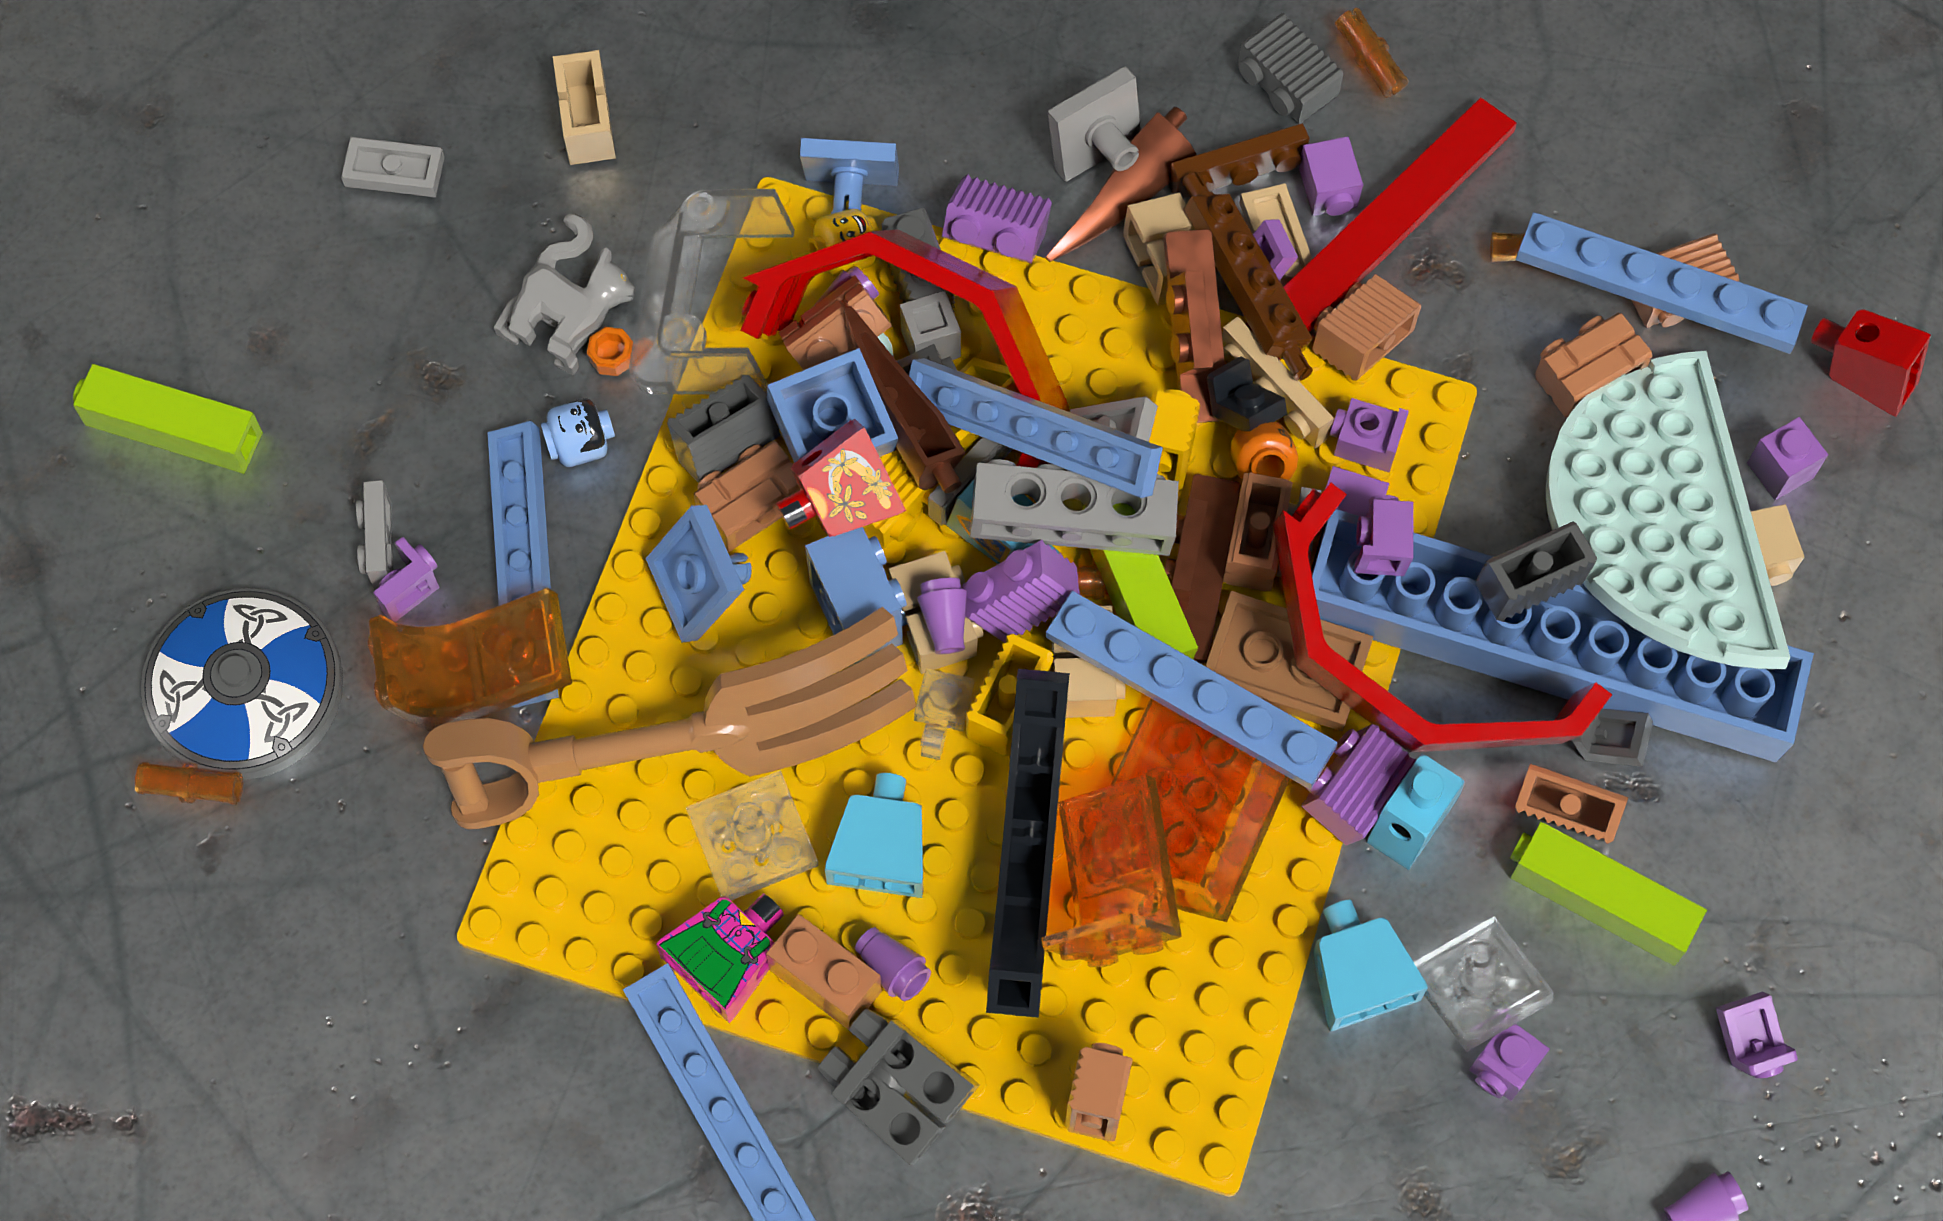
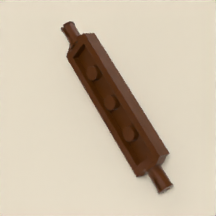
[1182,172,1313,381]

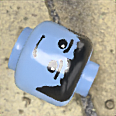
[540,398,615,467]

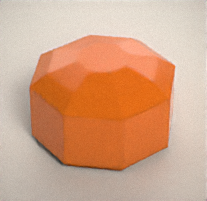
[587,327,635,376]

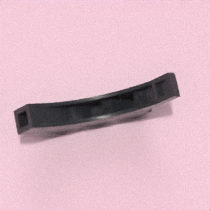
[986,669,1070,1018]

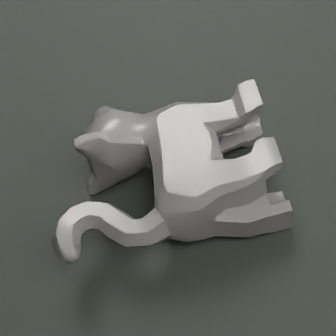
[494,214,636,376]

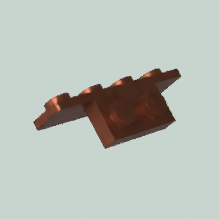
[1163,230,1225,423]
[1165,474,1241,664]

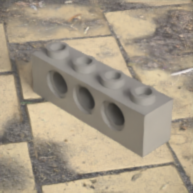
[970,459,1179,556]

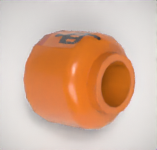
[1230,422,1298,481]

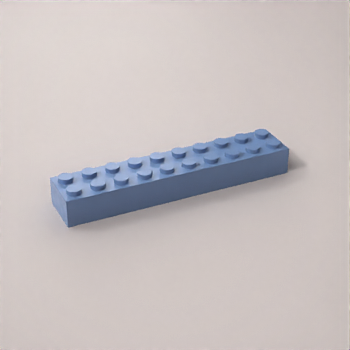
[1311,509,1814,762]

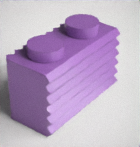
[942,174,1052,264]
[962,540,1080,643]
[1301,724,1416,846]

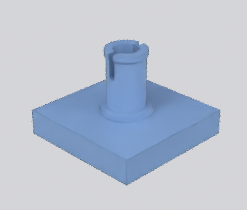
[800,138,899,214]
[646,505,752,642]

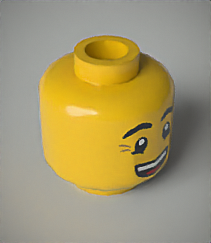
[808,209,880,276]

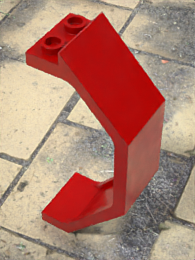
[740,229,1070,468]
[1273,482,1612,753]

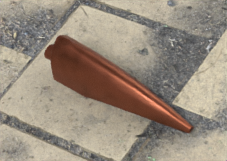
[1045,106,1197,262]
[844,306,966,494]

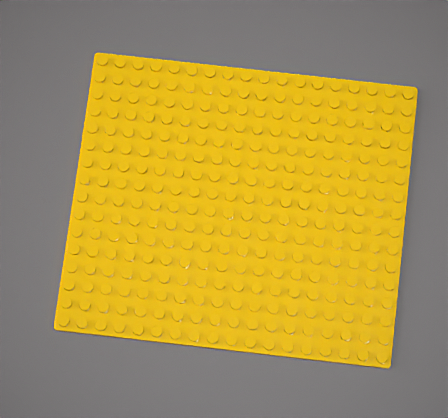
[457,177,1477,1197]

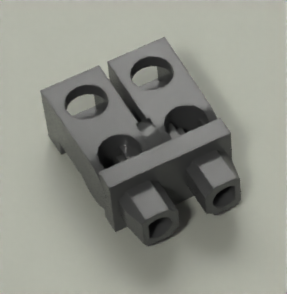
[817,1009,980,1165]

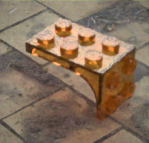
[368,588,572,732]
[1041,775,1182,967]

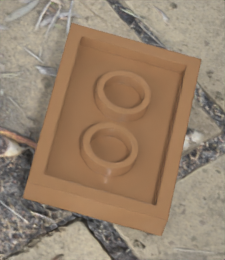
[1205,591,1374,732]

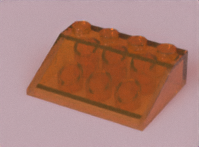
[1075,699,1290,922]

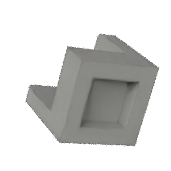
[900,291,961,360]

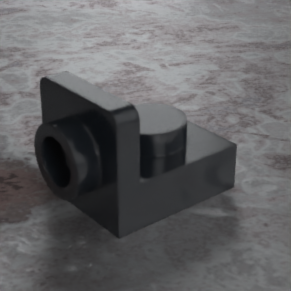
[1207,356,1287,431]

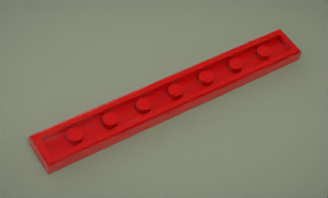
[1245,97,1517,360]

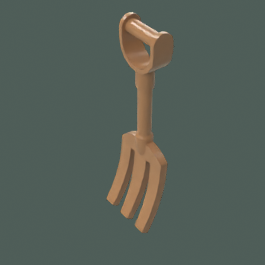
[423,607,916,829]

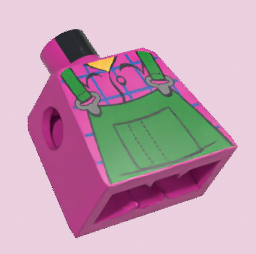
[656,893,784,1023]

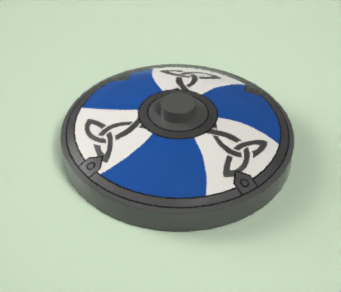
[141,588,343,780]

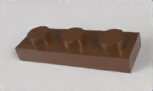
[1169,123,1310,199]

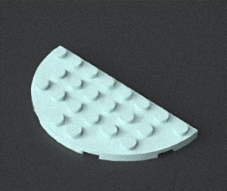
[1546,351,1790,669]

